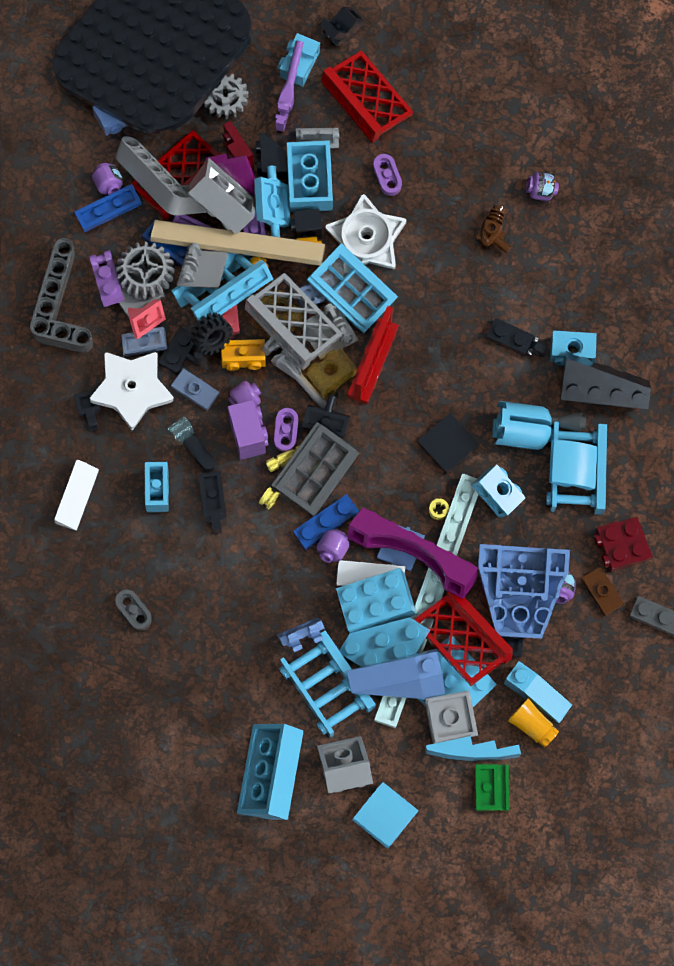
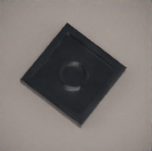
[417,413,479,474]

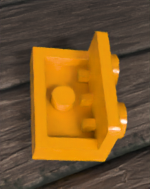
[221,339,266,371]

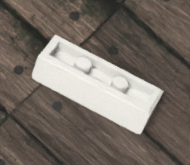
[54,460,99,531]
[336,560,405,586]

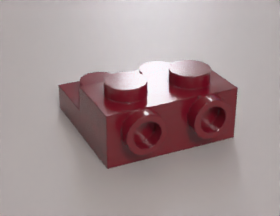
[222,120,254,171]
[594,517,653,573]

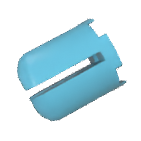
[492,401,552,450]

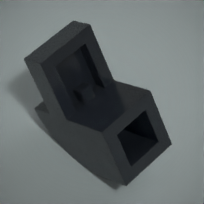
[319,6,366,46]

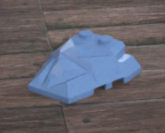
[478,544,570,639]

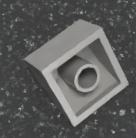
[317,736,373,794]

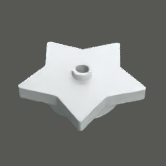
[325,194,406,273]
[90,352,173,430]

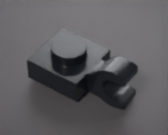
[74,390,101,431]

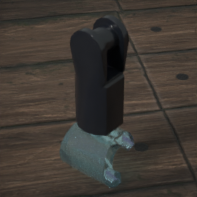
[167,416,215,472]

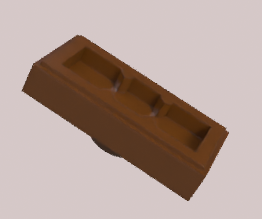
[581,567,624,616]

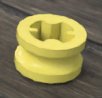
[259,487,279,510]
[429,499,449,521]

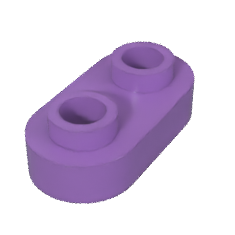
[373,154,402,196]
[274,408,298,452]

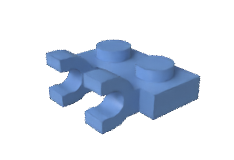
[277,617,325,652]

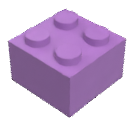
[228,400,269,460]

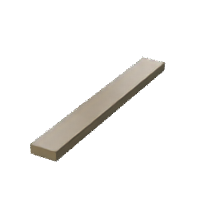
[151,220,325,266]

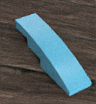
[425,736,521,761]

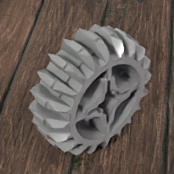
[116,241,175,300]

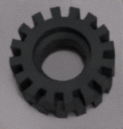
[190,312,233,355]

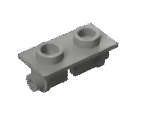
[296,128,339,148]

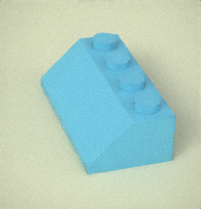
[237,724,303,820]

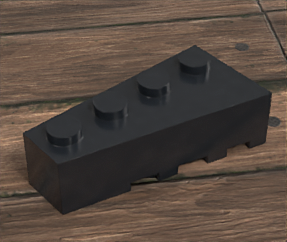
[560,351,651,409]

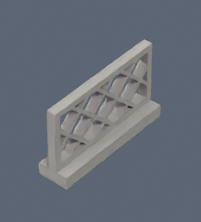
[245,273,343,370]

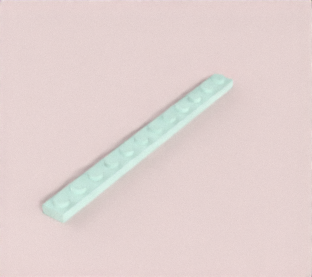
[374,474,478,729]

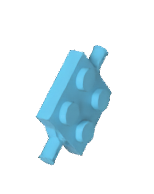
[254,166,291,238]

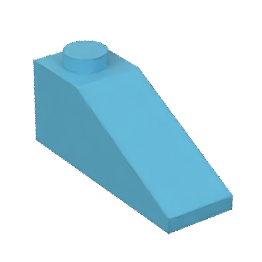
[504,661,572,723]

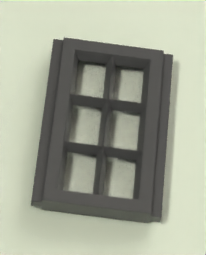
[271,422,359,517]

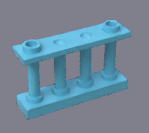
[171,253,273,322]
[546,422,607,515]
[279,631,376,738]

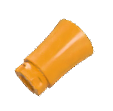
[508,698,559,748]

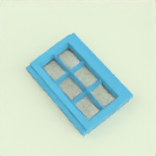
[307,243,398,334]

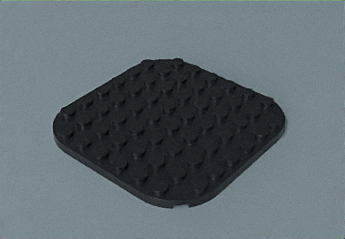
[53,0,253,134]

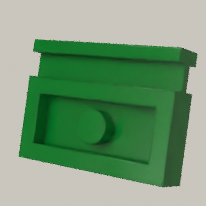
[475,764,509,811]

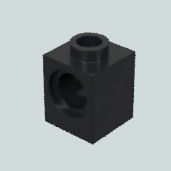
[290,209,322,238]

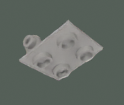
[177,243,228,289]
[301,303,358,360]

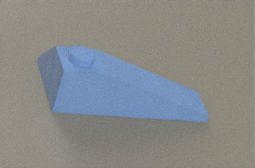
[346,649,445,699]

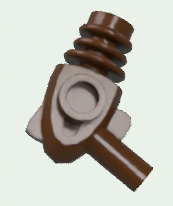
[476,205,511,253]

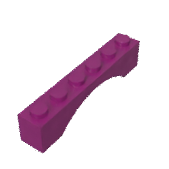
[348,508,479,599]

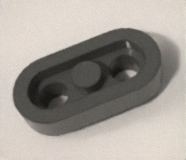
[115,589,152,631]

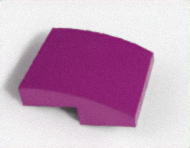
[205,154,255,194]

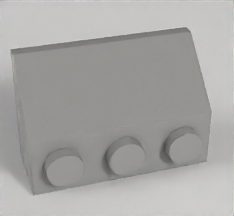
[188,158,256,234]

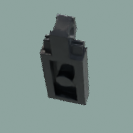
[486,318,547,358]
[199,471,226,534]

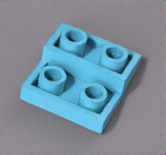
[549,439,597,490]
[352,782,419,849]

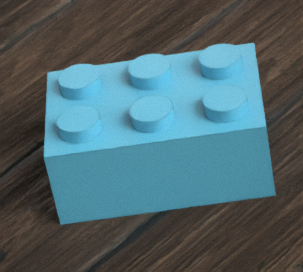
[287,141,333,212]
[336,568,417,633]

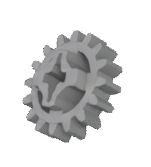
[204,74,249,119]

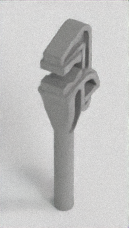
[262,337,326,409]

